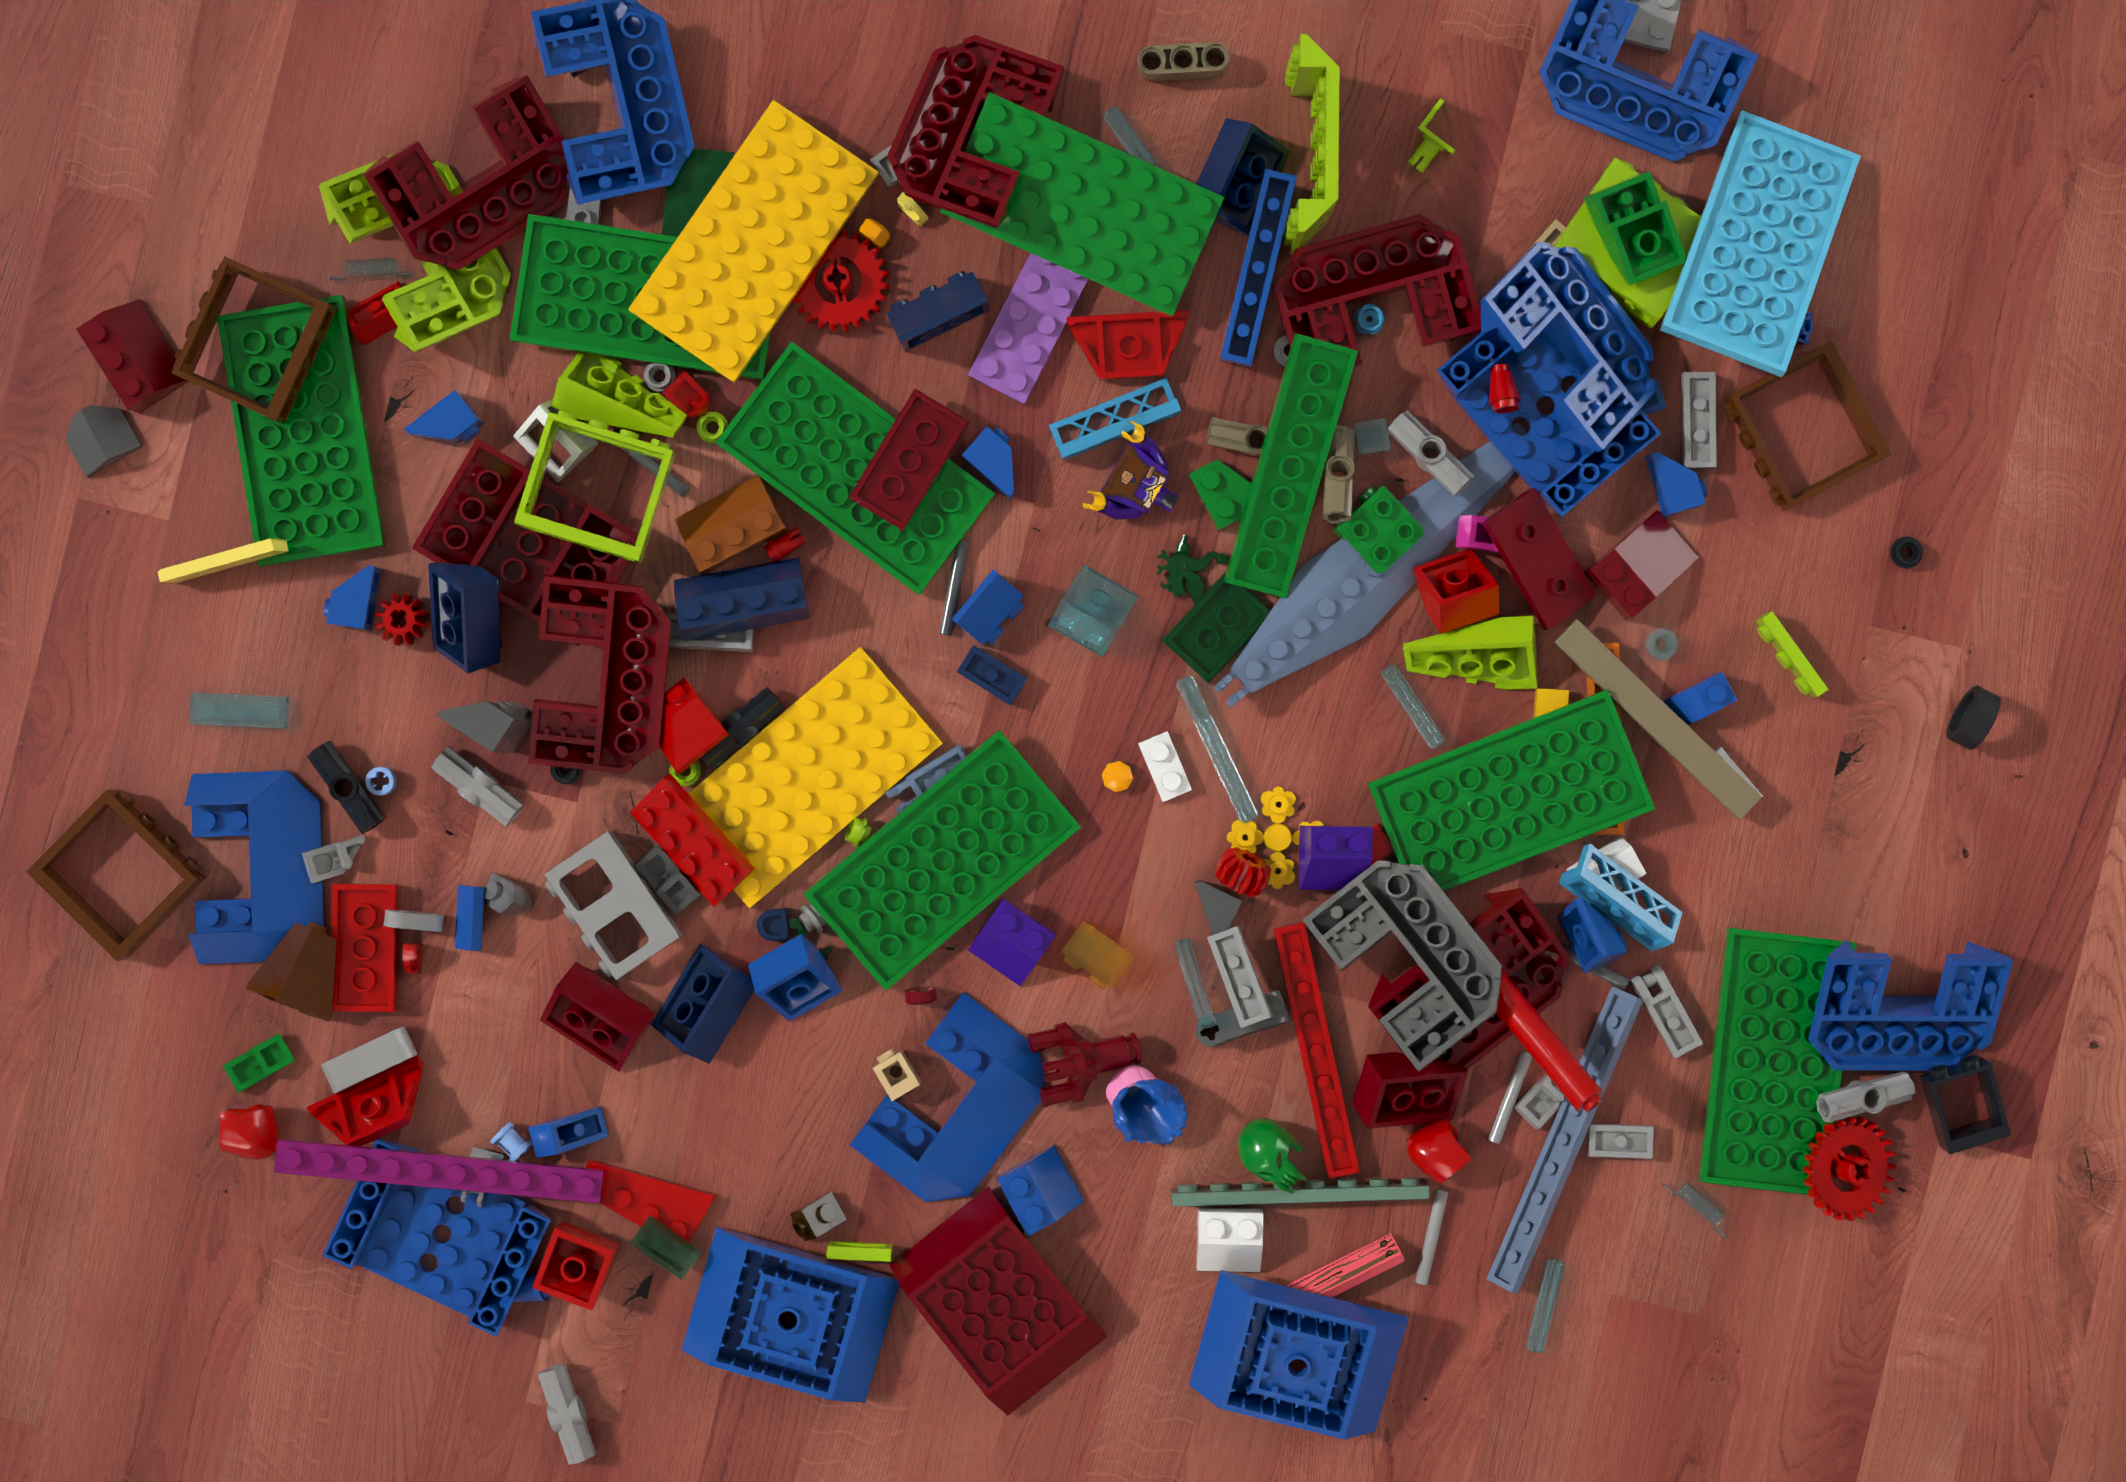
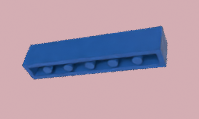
[1219,169,1297,368]

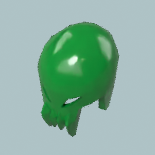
[1238,1118,1307,1194]

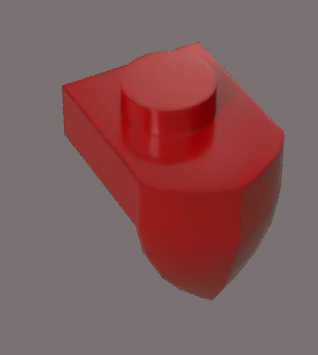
[661,371,710,419]

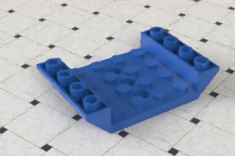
[1436,328,1661,517]
[322,1138,552,1337]

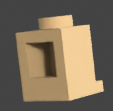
[872,1048,921,1101]

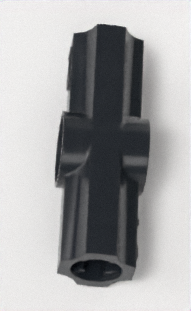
[701,687,785,769]
[307,740,386,834]

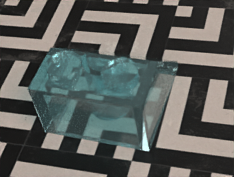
[1048,565,1139,658]

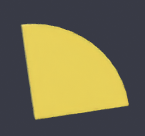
[897,192,929,226]

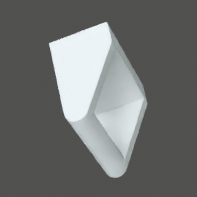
[513,399,599,483]

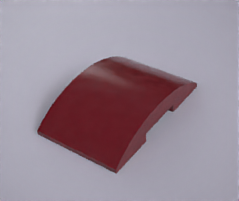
[412,438,639,647]

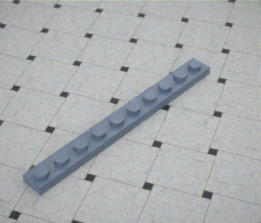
[1487,986,1643,1294]

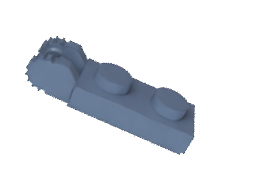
[885,744,967,813]

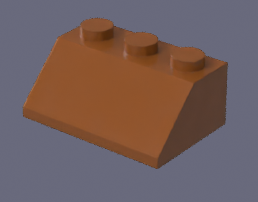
[675,475,788,575]

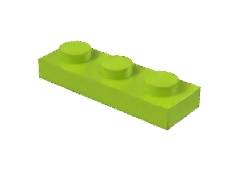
[1755,611,1828,698]

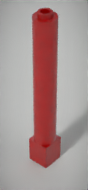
[1496,970,1603,1113]

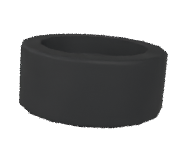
[1947,685,2001,750]

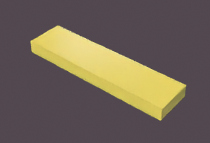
[157,538,289,583]

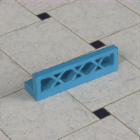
[1049,378,1181,461]
[1559,844,1683,951]

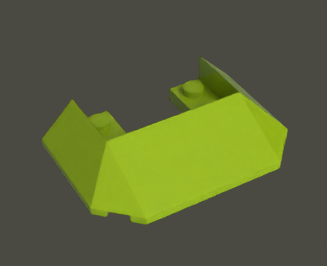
[319,153,511,353]

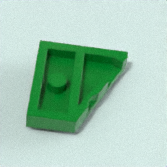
[1188,459,1251,531]

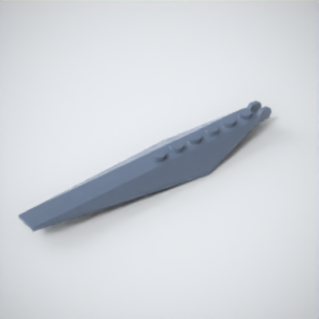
[1213,423,1527,708]

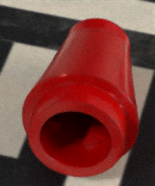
[1489,364,1521,414]

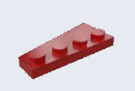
[585,1159,717,1252]

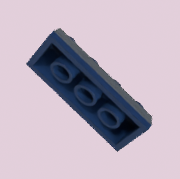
[674,557,810,641]

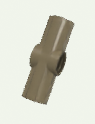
[1206,417,1267,456]
[1323,425,1355,524]

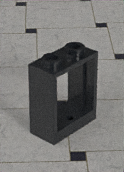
[1920,1055,2011,1154]

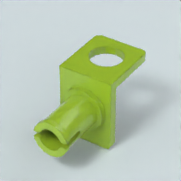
[1407,98,1455,174]

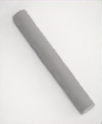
[1488,1050,1532,1144]
[1415,1189,1449,1285]

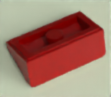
[347,281,402,345]

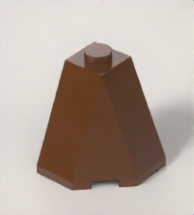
[246,922,337,1022]

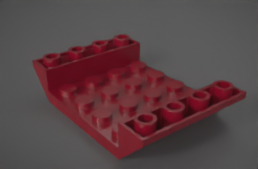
[889,1186,1108,1416]

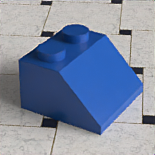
[952,570,1024,646]
[748,934,842,1022]
[997,1145,1084,1237]

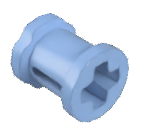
[490,1122,533,1161]

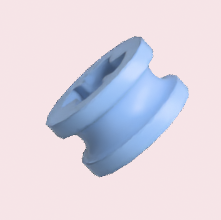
[365,767,397,796]

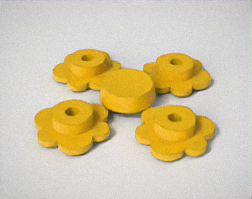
[1226,786,1324,889]

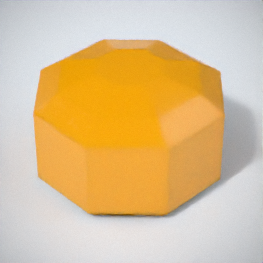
[859,219,891,248]
[1102,761,1133,792]

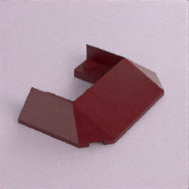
[887,35,1064,228]
[363,75,569,270]
[1274,214,1481,367]
[528,575,672,774]
[1368,888,1570,1069]

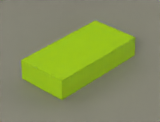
[827,1241,893,1262]

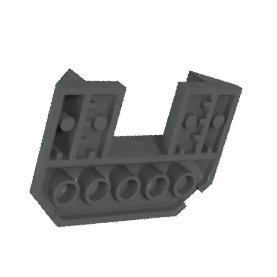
[1302,860,1503,1072]

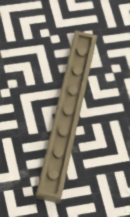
[1553,619,1762,820]

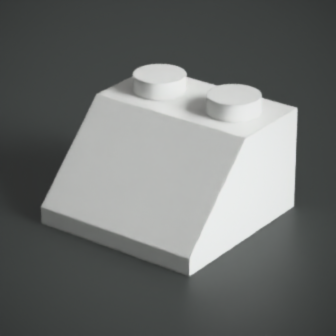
[1196,1206,1263,1272]

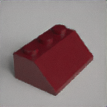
[76,299,189,414]
[540,962,656,1072]

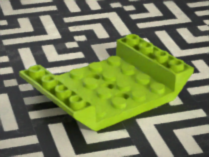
[1284,34,1340,255]

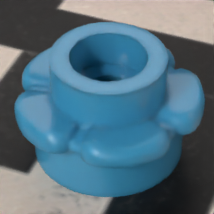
[1354,303,1385,335]

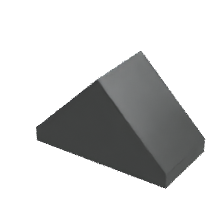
[1194,880,1242,935]

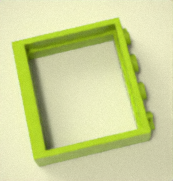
[514,410,675,564]

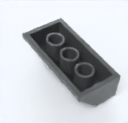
[438,700,533,753]

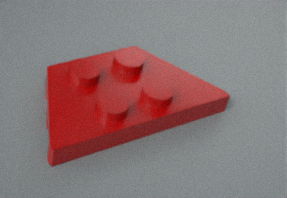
[1066,310,1189,381]
[307,1055,424,1146]

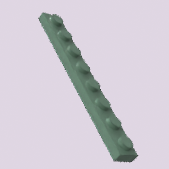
[1171,1176,1429,1207]

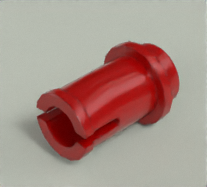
[764,527,806,563]

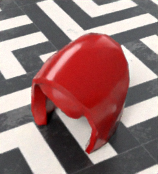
[219,1104,279,1160]
[1407,1118,1472,1184]

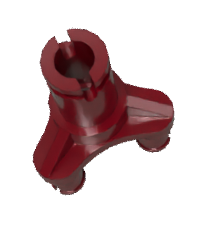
[1027,1022,1142,1108]

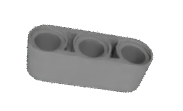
[321,1026,418,1094]

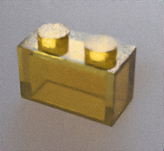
[1061,919,1135,989]

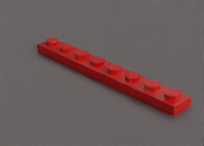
[1273,922,1360,1179]

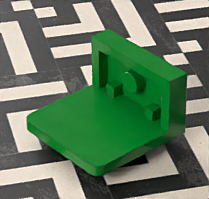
[1331,485,1424,573]

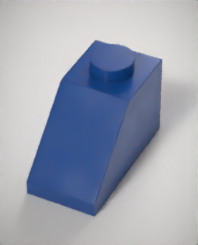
[404,390,484,443]
[962,427,1015,500]
[1645,452,1708,517]
[324,565,382,631]
[1663,672,1737,725]
[528,1106,609,1158]

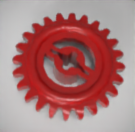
[791,228,891,333]
[1803,1116,1898,1222]

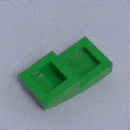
[222,1033,295,1093]

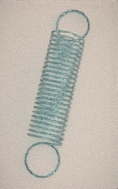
[330,257,413,281]
[1662,1182,1728,1239]

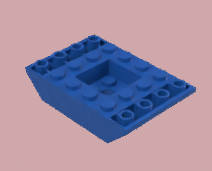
[682,1226,899,1403]
[1189,1270,1408,1440]

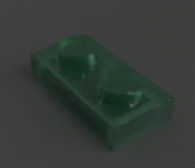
[630,1215,702,1280]

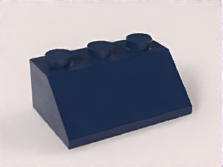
[1196,118,1290,237]
[886,271,990,352]
[428,562,502,674]
[651,944,754,1064]

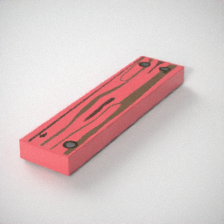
[1285,1233,1405,1298]

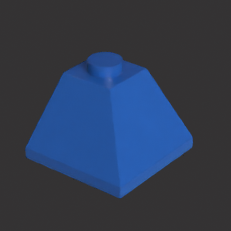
[1557,897,1627,974]

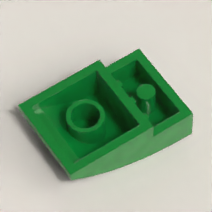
[1584,171,1687,285]

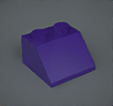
[1299,825,1373,890]
[968,898,1056,986]

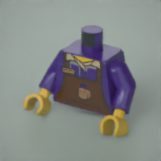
[1083,421,1179,520]

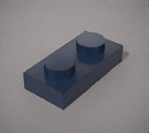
[957,645,1027,706]

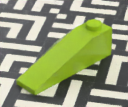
[552,352,687,438]
[1403,616,1538,690]

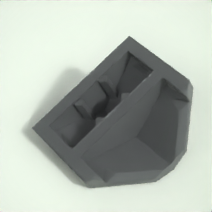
[65,405,143,478]

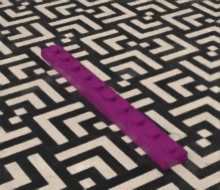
[274,1139,604,1203]

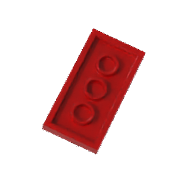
[629,773,755,907]
[331,883,398,1012]

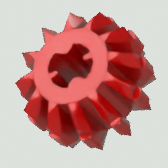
[375,593,430,646]
[1215,847,1272,897]

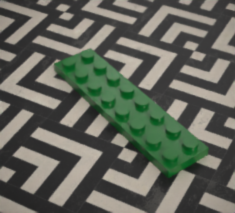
[1224,333,1358,598]

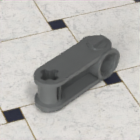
[1195,990,1291,1047]

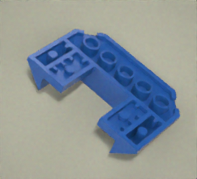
[530,0,695,205]
[1540,0,1759,162]
[1481,241,1655,452]
[184,770,326,964]
[1808,940,2013,1071]
[850,992,1045,1202]

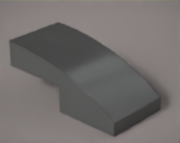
[634,844,700,915]

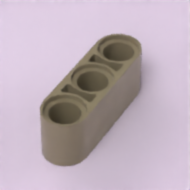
[1137,42,1230,82]

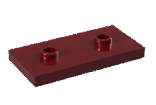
[848,389,970,532]
[1482,488,1596,630]

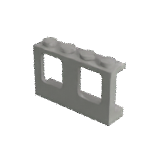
[544,831,684,980]

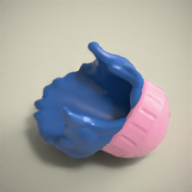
[1106,1065,1189,1145]

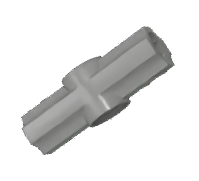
[1387,410,1475,497]
[431,747,524,827]
[1816,1072,1915,1122]
[538,1363,596,1465]

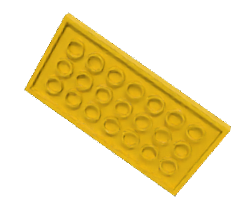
[628,100,879,383]
[688,647,943,909]

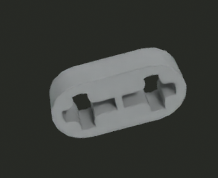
[383,909,444,932]

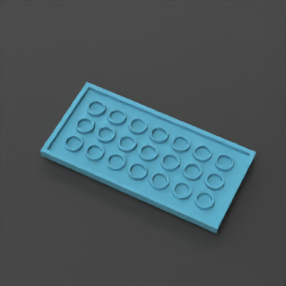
[1660,110,1861,377]

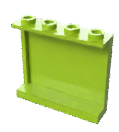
[1553,157,1701,329]

